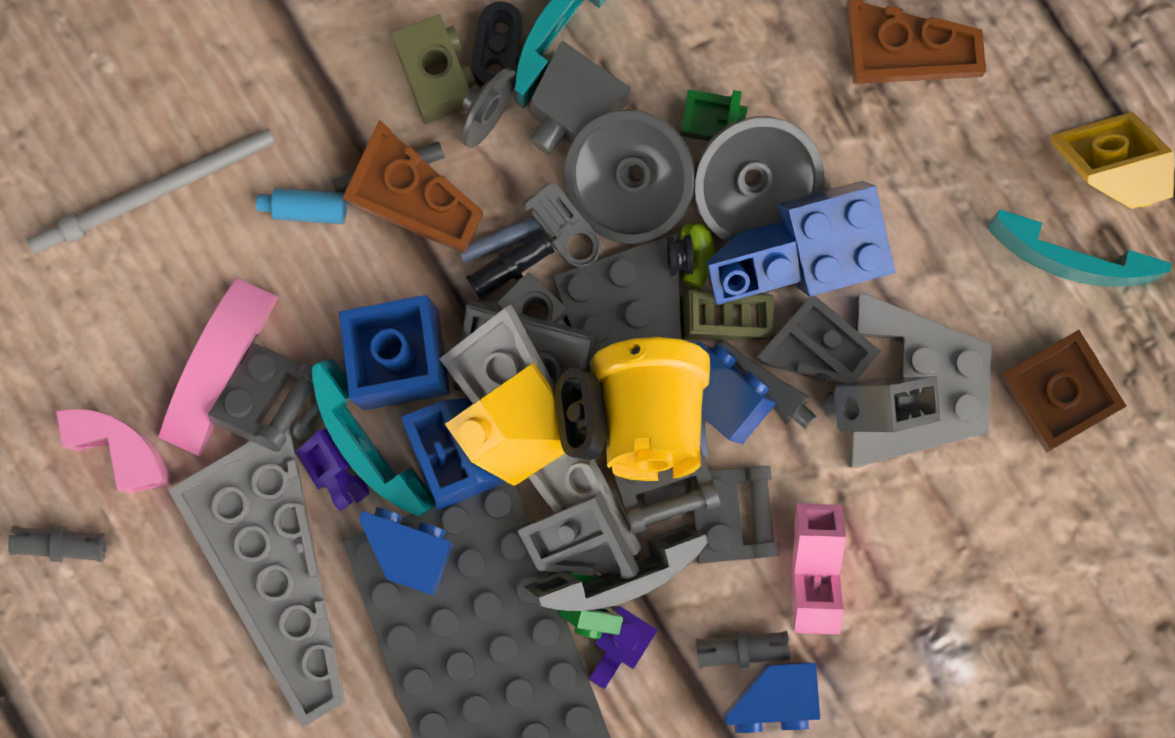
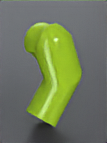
[679,223,717,290]

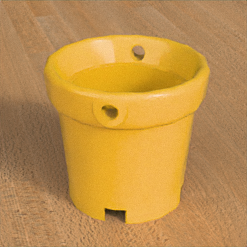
[590,337,710,481]

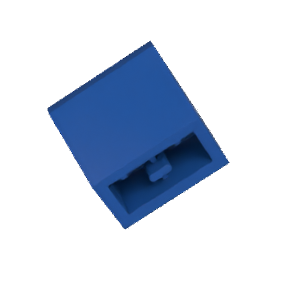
[401,398,506,511]

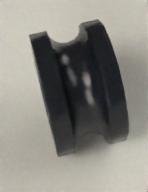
[667,234,694,276]

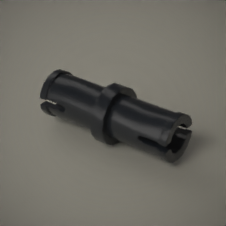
[466,229,555,300]

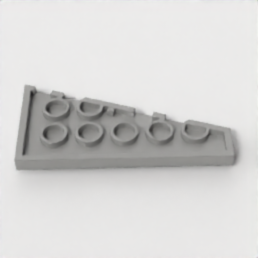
[168,426,345,727]

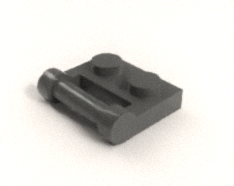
[208,343,314,452]
[611,446,720,534]
[690,466,780,564]

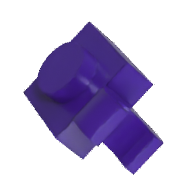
[295,428,370,511]
[589,605,658,689]

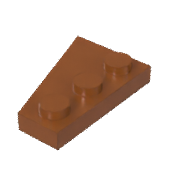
[846,0,986,84]
[342,120,483,254]

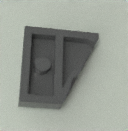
[517,492,640,579]

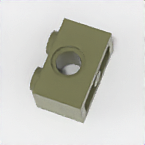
[391,14,476,124]

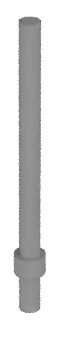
[26,128,276,254]

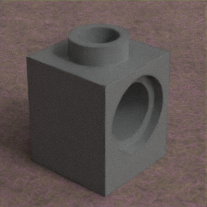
[497,272,567,326]

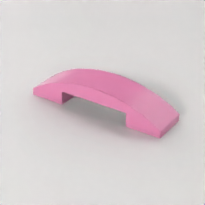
[158,278,278,457]

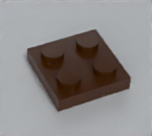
[999,330,1127,452]

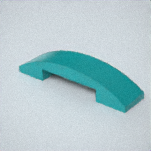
[515,0,606,108]
[987,209,1172,287]
[312,359,434,516]

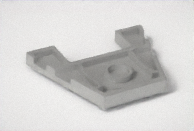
[850,294,991,468]

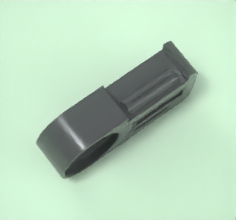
[523,182,601,267]

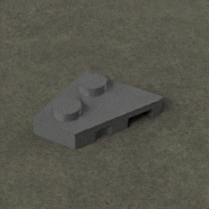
[756,295,881,385]

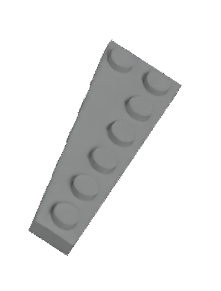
[439,304,642,575]

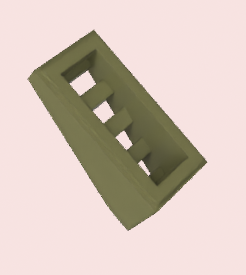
[680,290,775,340]

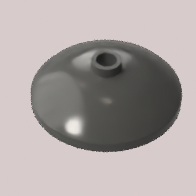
[565,109,695,243]
[693,116,825,242]

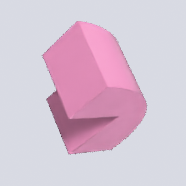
[56,409,173,494]
[792,503,846,634]

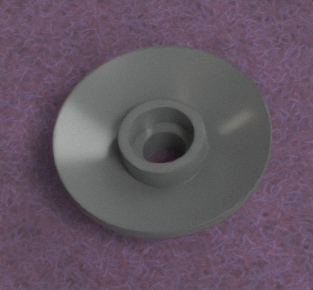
[462,68,516,148]

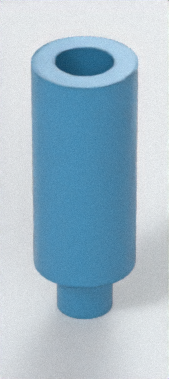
[256,188,347,225]

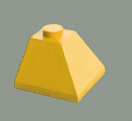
[1051,112,1173,209]
[445,362,565,486]

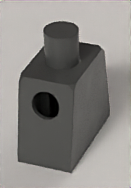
[529,40,630,155]
[823,376,941,432]

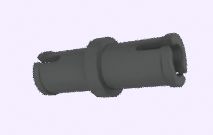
[8,526,108,562]
[696,631,791,669]

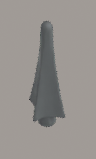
[719,339,817,429]

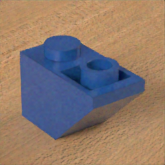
[707,221,803,305]
[696,341,777,444]
[359,507,453,596]
[723,662,821,733]

